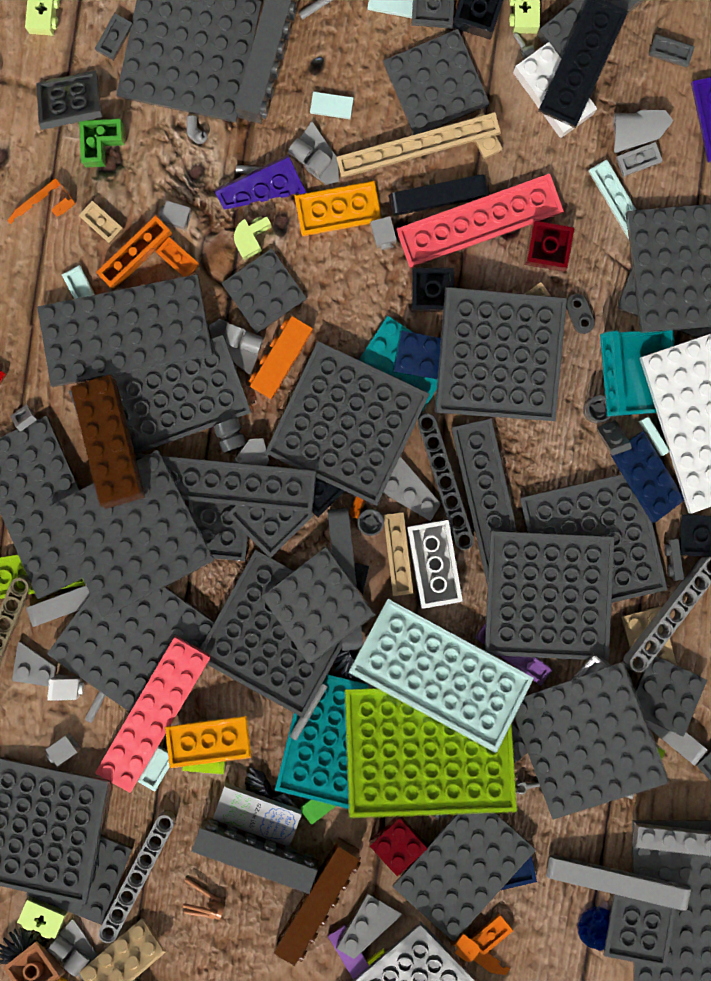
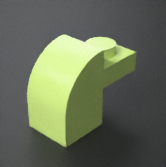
[234,216,272,261]

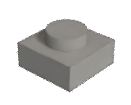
[10,404,37,432]

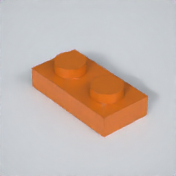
[156,237,200,277]
[470,913,513,957]

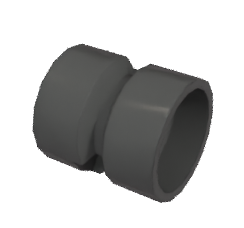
[583,395,611,423]
[213,418,247,453]
[358,509,384,536]

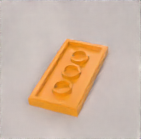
[294,181,382,237]
[165,716,252,768]

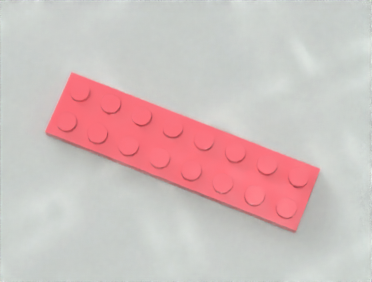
[396,173,564,268]
[95,635,211,793]

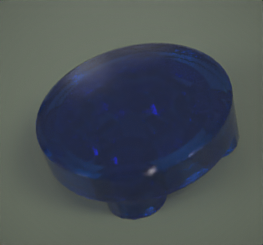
[577,907,610,951]

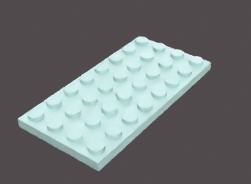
[349,599,534,752]

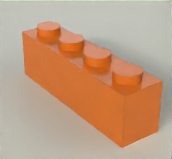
[96,215,173,290]
[249,316,314,400]

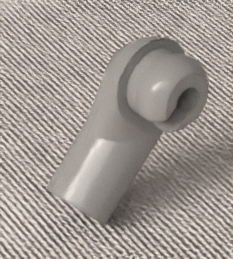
[187,116,207,144]

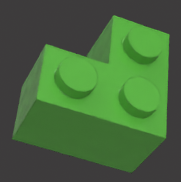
[79,119,125,167]

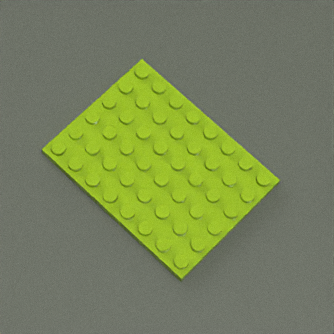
[345,689,517,818]

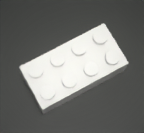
[513,42,597,139]
[407,520,463,609]

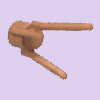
[182,878,225,920]

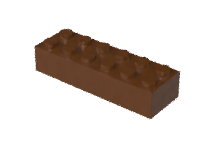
[70,375,146,509]
[273,837,361,966]

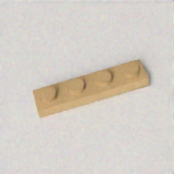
[383,512,413,596]

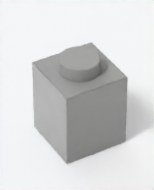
[159,201,192,231]
[370,216,397,250]
[46,732,81,766]

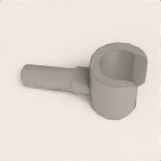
[513,32,535,59]
[515,780,540,794]

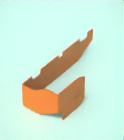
[7,178,76,224]
[450,932,510,975]

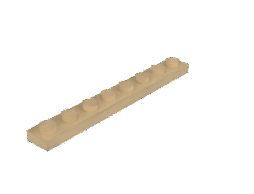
[336,112,501,178]

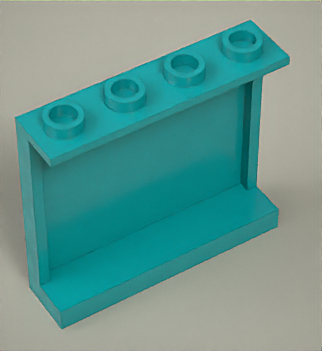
[600,330,674,417]

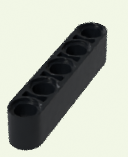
[388,174,490,216]

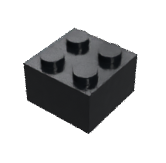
[452,0,503,40]
[411,268,454,312]

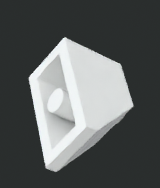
[47,674,84,701]

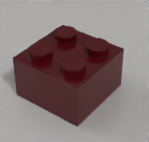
[524,221,575,272]
[369,816,428,876]

